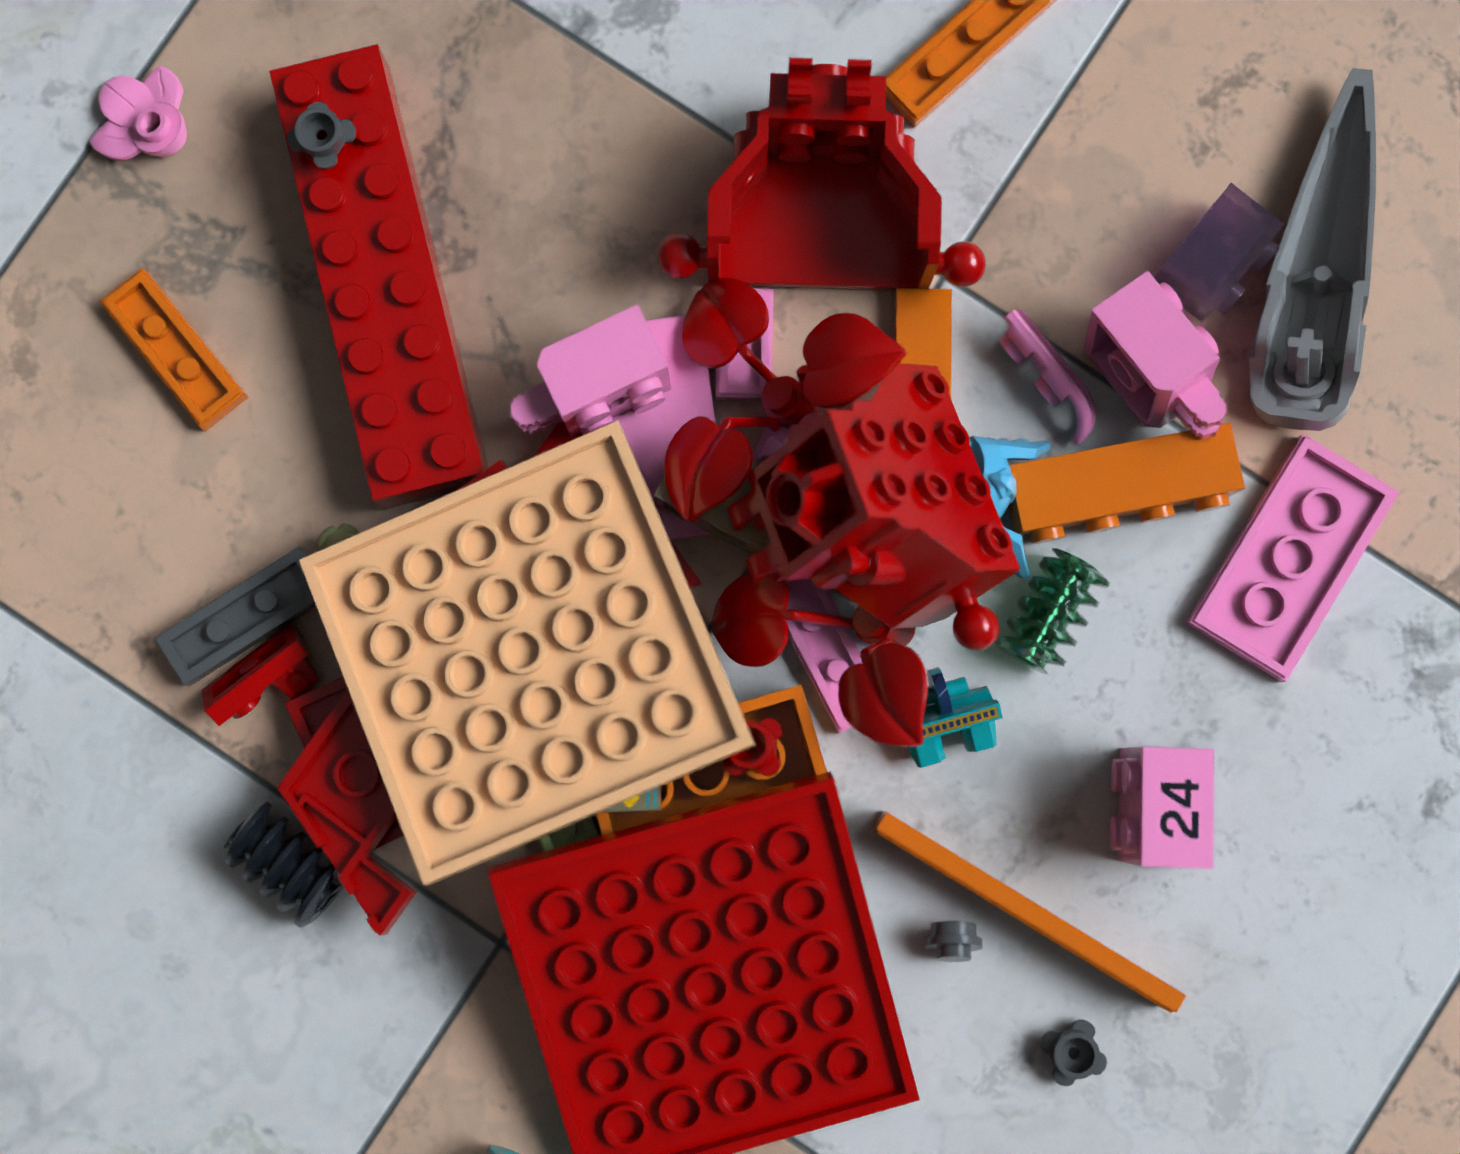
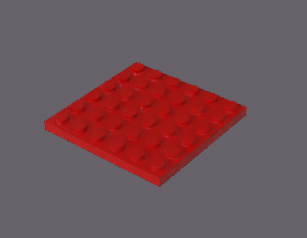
[488,771,920,1154]

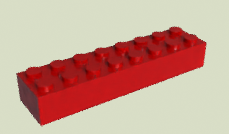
[269,44,488,509]

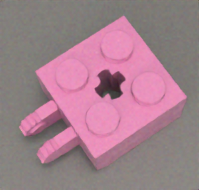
[1084,271,1228,440]
[509,304,671,437]

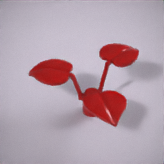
[664,277,906,523]
[712,573,928,747]

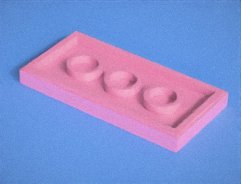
[612,315,716,541]
[1185,434,1400,682]

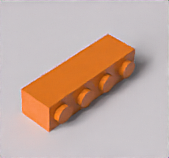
[1008,422,1245,544]

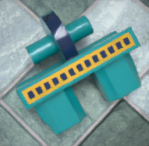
[907,667,1003,768]

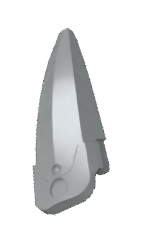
[1249,68,1376,431]

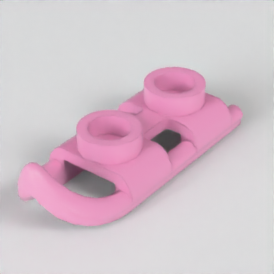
[999,308,1096,445]

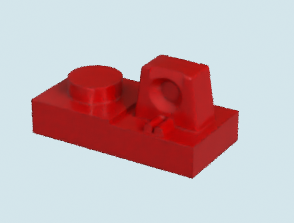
[201,622,319,726]

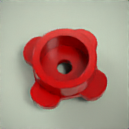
[723,718,782,777]

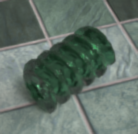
[995,548,1110,674]

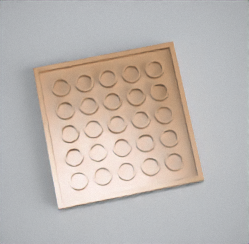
[299,420,756,885]

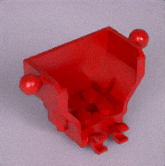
[657,57,986,290]
[727,363,1021,651]

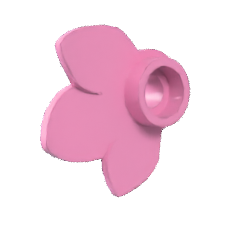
[89,65,187,161]

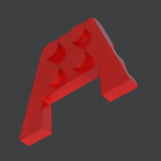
[277,693,417,936]

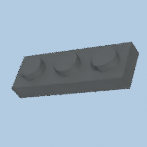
[155,546,316,686]

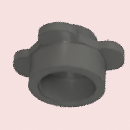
[287,102,356,169]
[1041,1019,1107,1086]

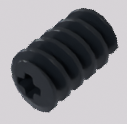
[224,801,344,928]

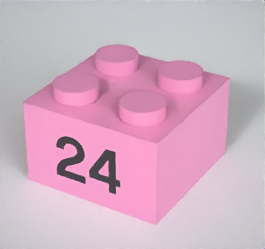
[1109,747,1214,869]

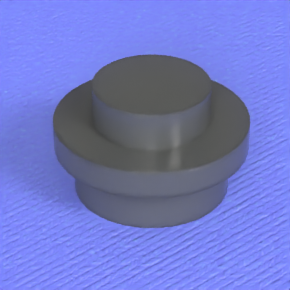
[925,921,983,962]

